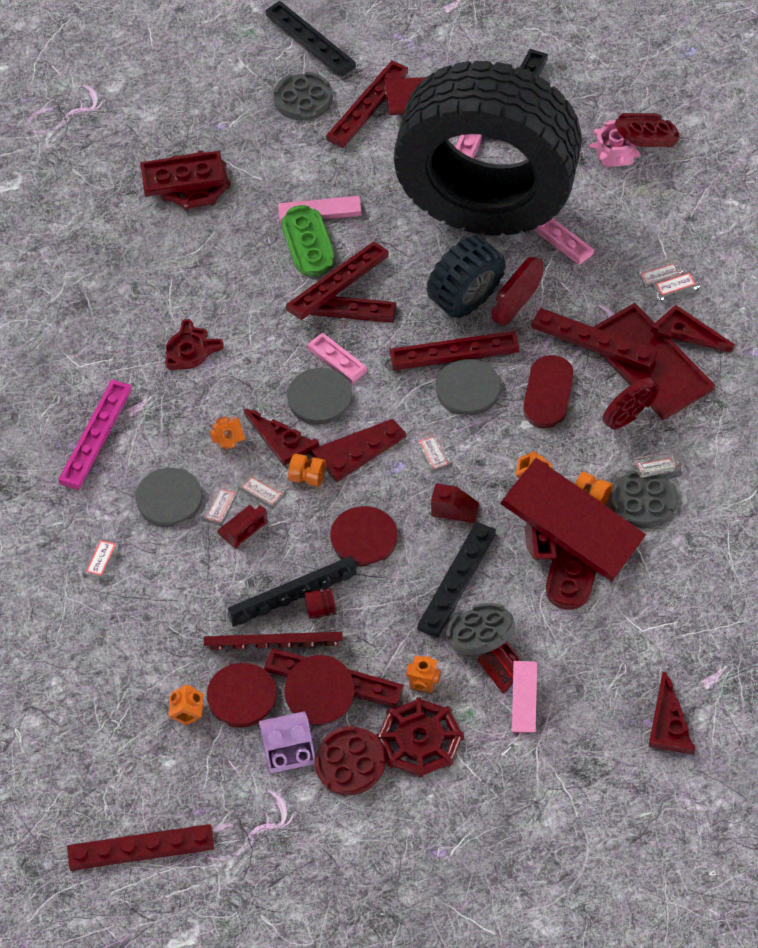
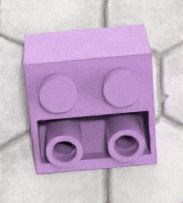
[259,711,315,774]

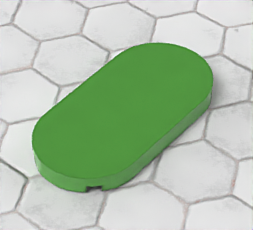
[282,205,334,277]

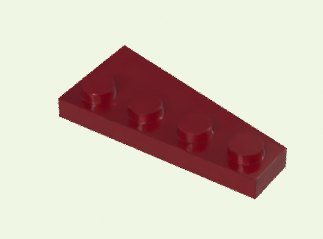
[310,419,406,482]

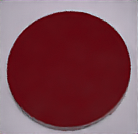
[602,378,659,430]
[330,506,397,566]
[284,655,355,726]
[207,663,277,728]
[314,726,386,796]

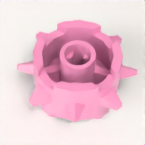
[589,120,641,167]

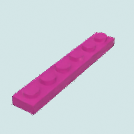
[58,379,132,490]

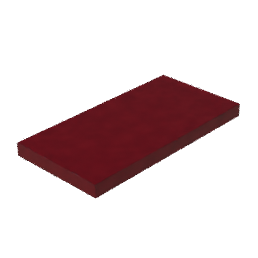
[594,303,715,420]
[500,458,647,582]

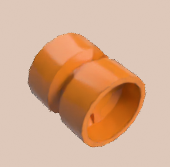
[288,453,326,487]
[575,471,613,505]

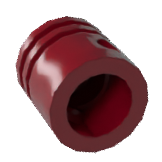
[304,588,336,620]

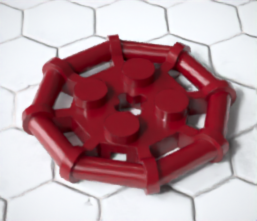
[161,150,231,211]
[376,697,464,778]

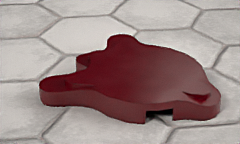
[165,319,224,370]

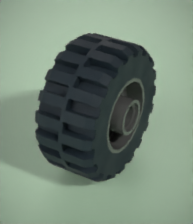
[427,236,506,318]

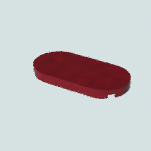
[615,113,679,147]
[492,256,544,326]
[523,355,573,428]
[546,544,597,610]

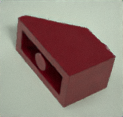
[431,483,479,523]
[524,523,557,560]

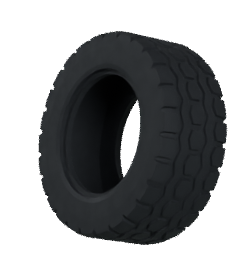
[394,61,582,235]

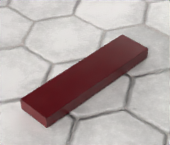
[310,296,397,323]

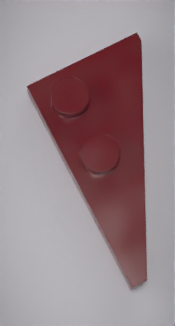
[650,305,735,353]
[244,408,319,466]
[649,671,695,755]

